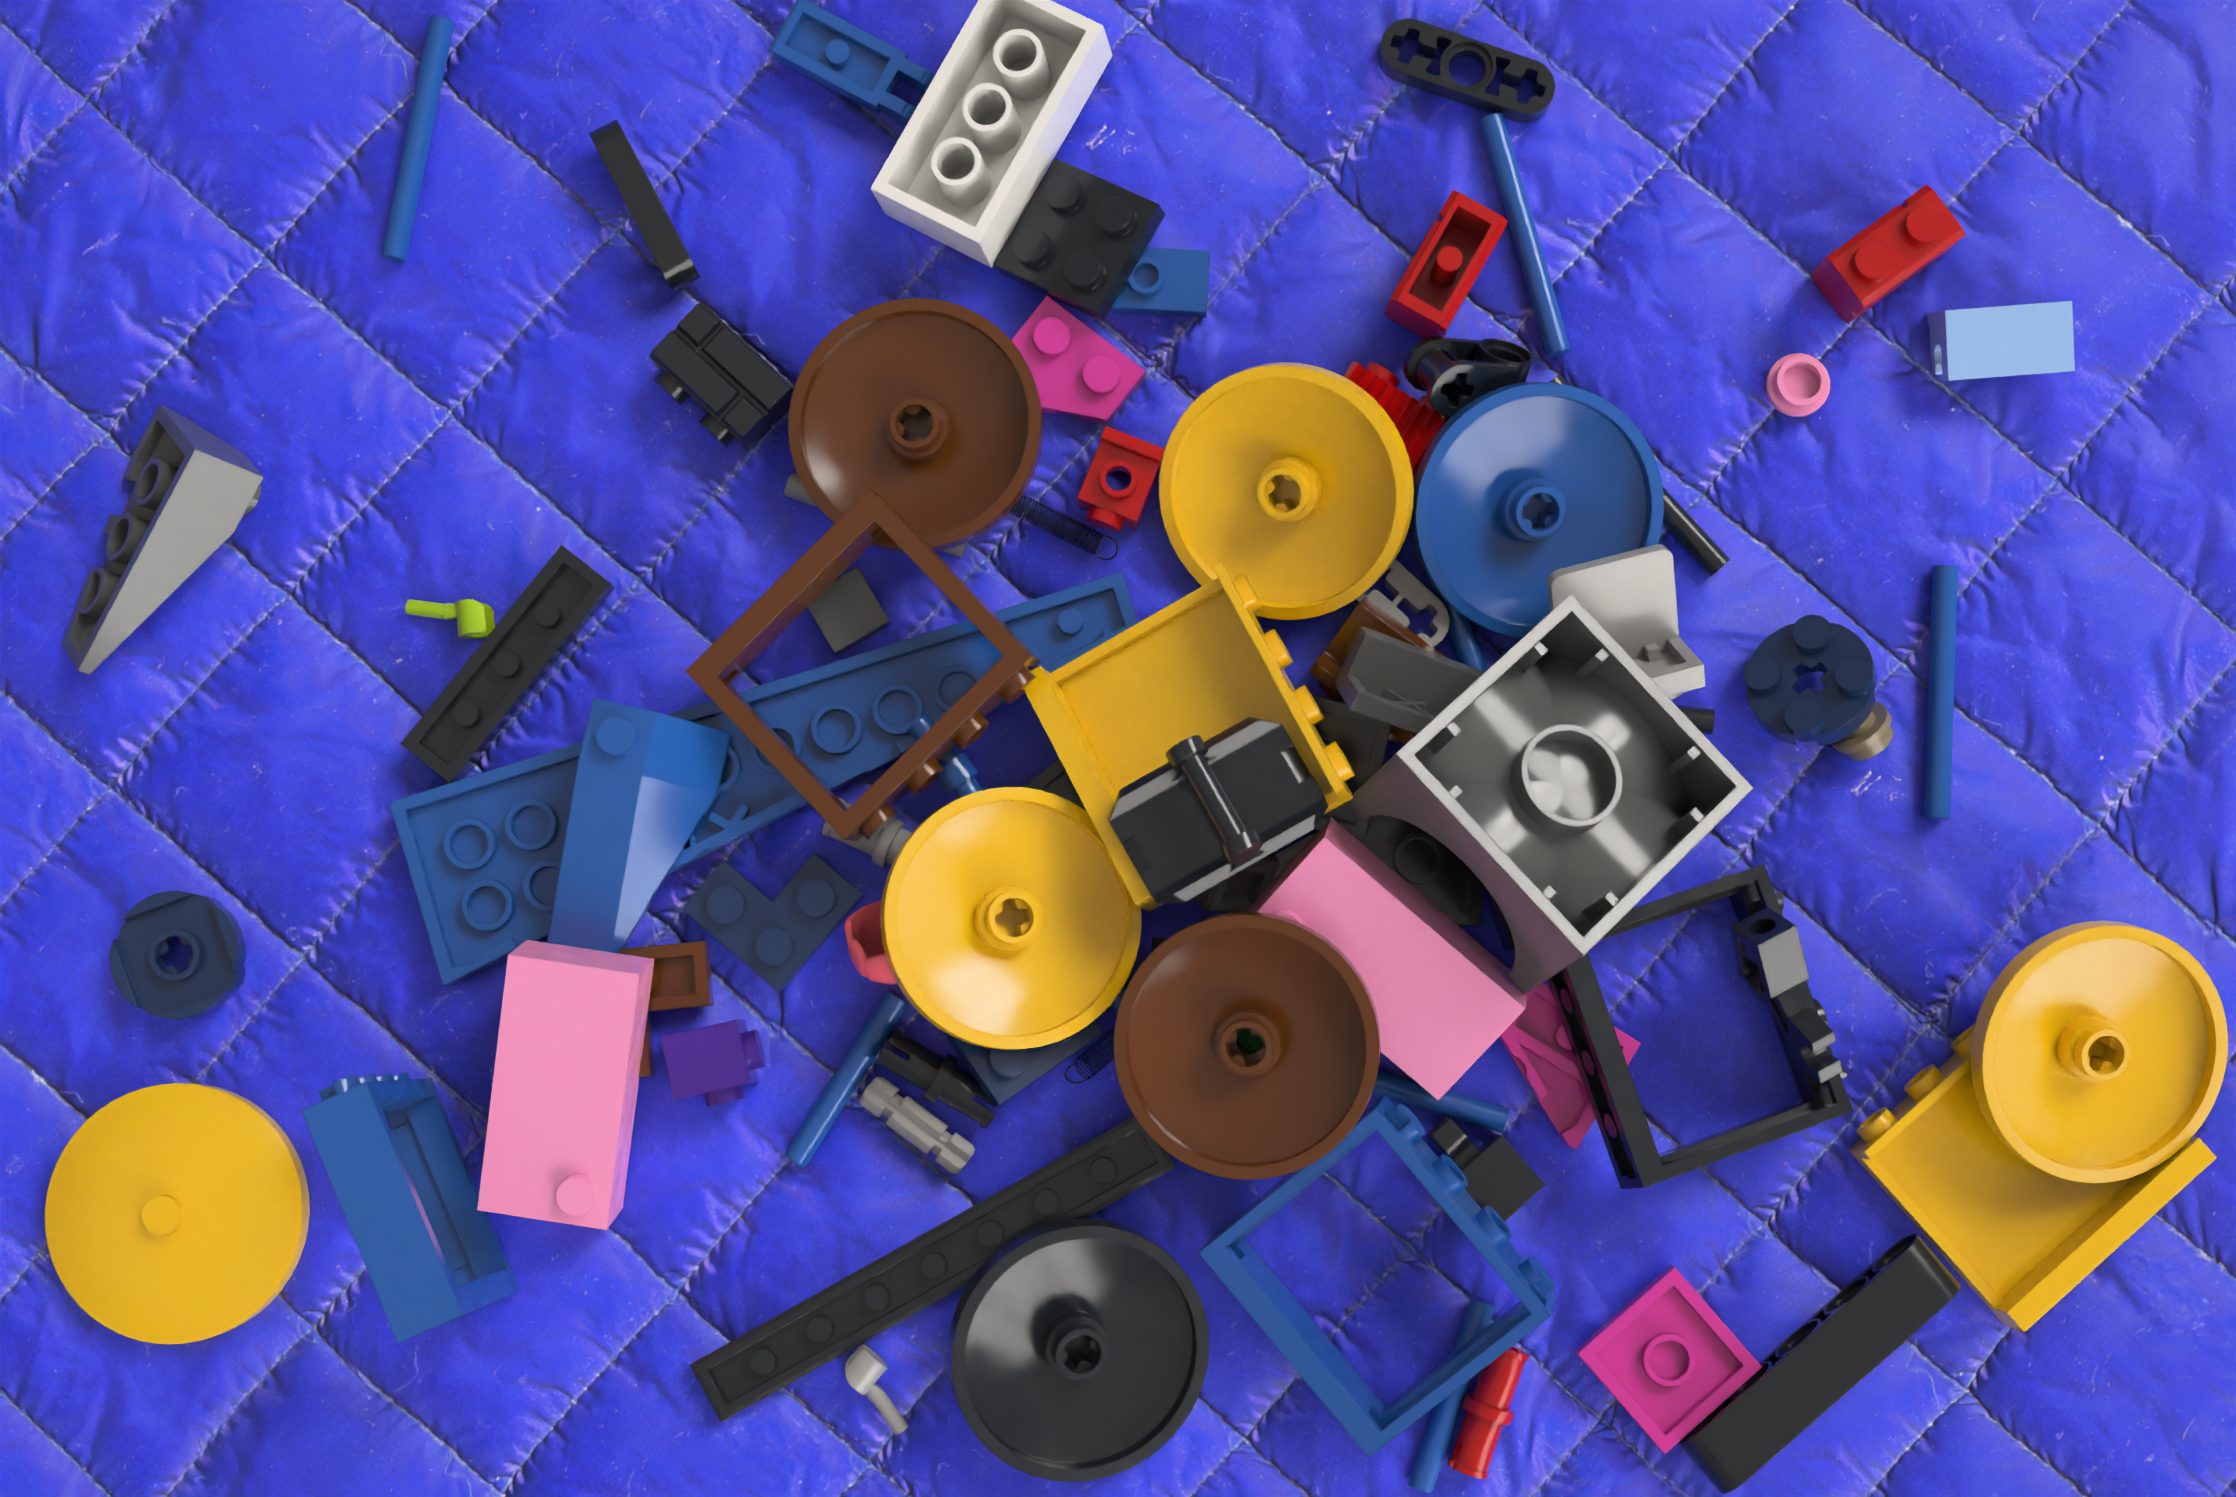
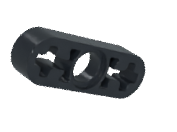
[1378,19,1555,123]
[589,119,701,292]

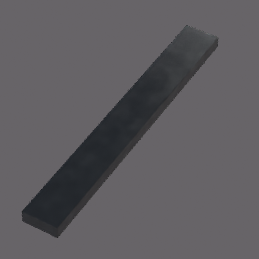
[690,1116,1175,1422]

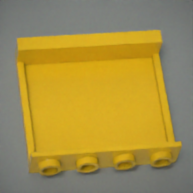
[1024,563,1355,912]
[1848,1024,2217,1332]

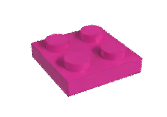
[1574,1265,1762,1454]

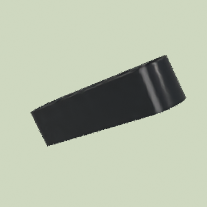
[1678,1233,1961,1494]

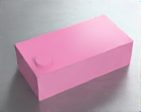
[1247,817,1527,1100]
[477,940,655,1230]

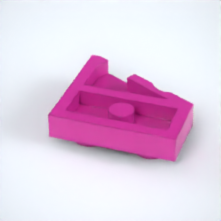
[1011,296,1146,425]
[1499,983,1641,1150]

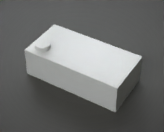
[870,0,1113,268]

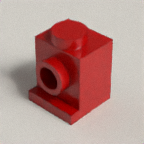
[1077,426,1165,532]

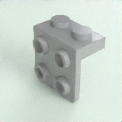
[1547,544,1706,700]

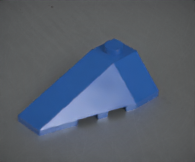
[547,698,732,954]

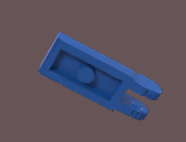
[768,0,935,127]

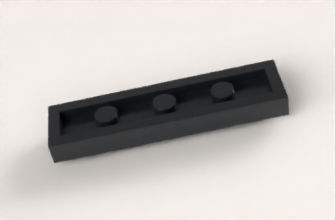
[401,545,615,783]

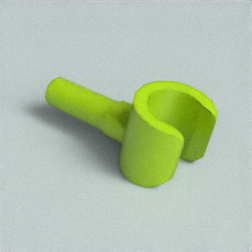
[405,599,495,639]

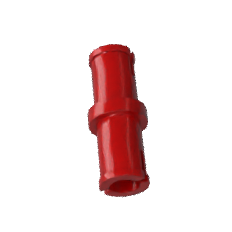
[1447,1346,1529,1479]

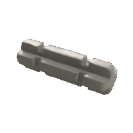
[859,1076,975,1174]

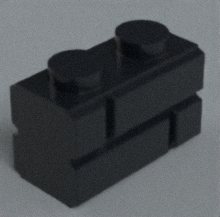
[649,302,794,452]

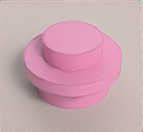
[1765,353,1830,417]

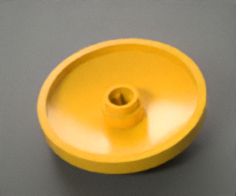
[1159,362,1414,620]
[880,787,1142,1050]
[1970,920,2228,1183]
[45,1083,310,1344]

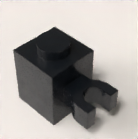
[1427,1117,1545,1229]

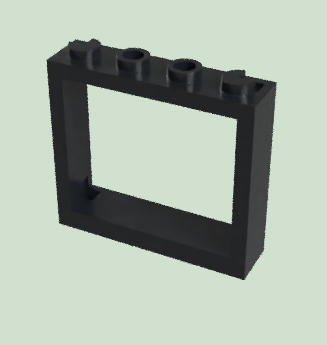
[1547,864,1853,1189]

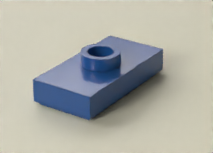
[1109,248,1210,318]

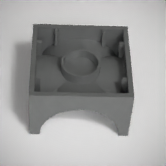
[1346,594,1753,994]

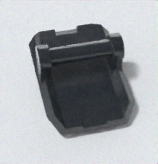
[1108,717,1328,904]

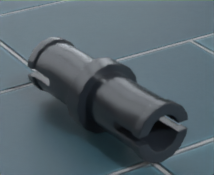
[875,1027,1000,1129]

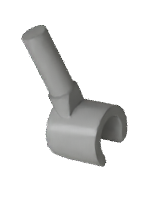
[845,1344,909,1435]

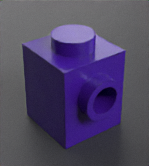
[660,1019,765,1107]

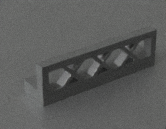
[1335,626,1485,734]

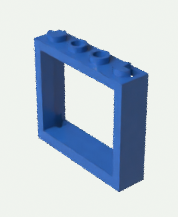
[301,1072,521,1343]
[1199,1095,1556,1457]

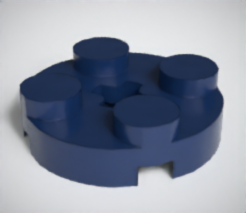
[1743,614,1877,745]
[110,891,246,1020]

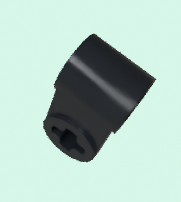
[1403,336,1533,416]

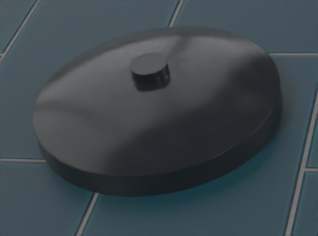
[947,1219,1209,1482]

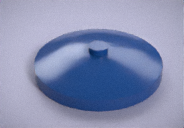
[1410,381,1664,638]

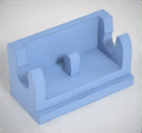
[1927,301,2075,381]

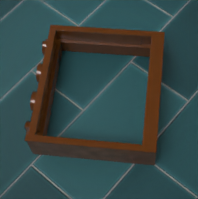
[685,489,1041,841]

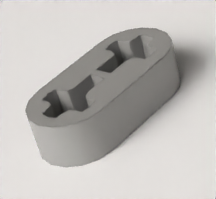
[1352,559,1450,648]

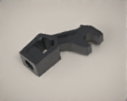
[1729,907,1843,1083]

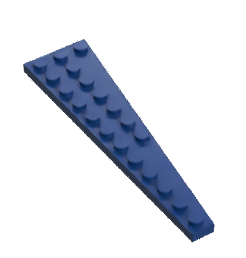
[389,572,1138,986]

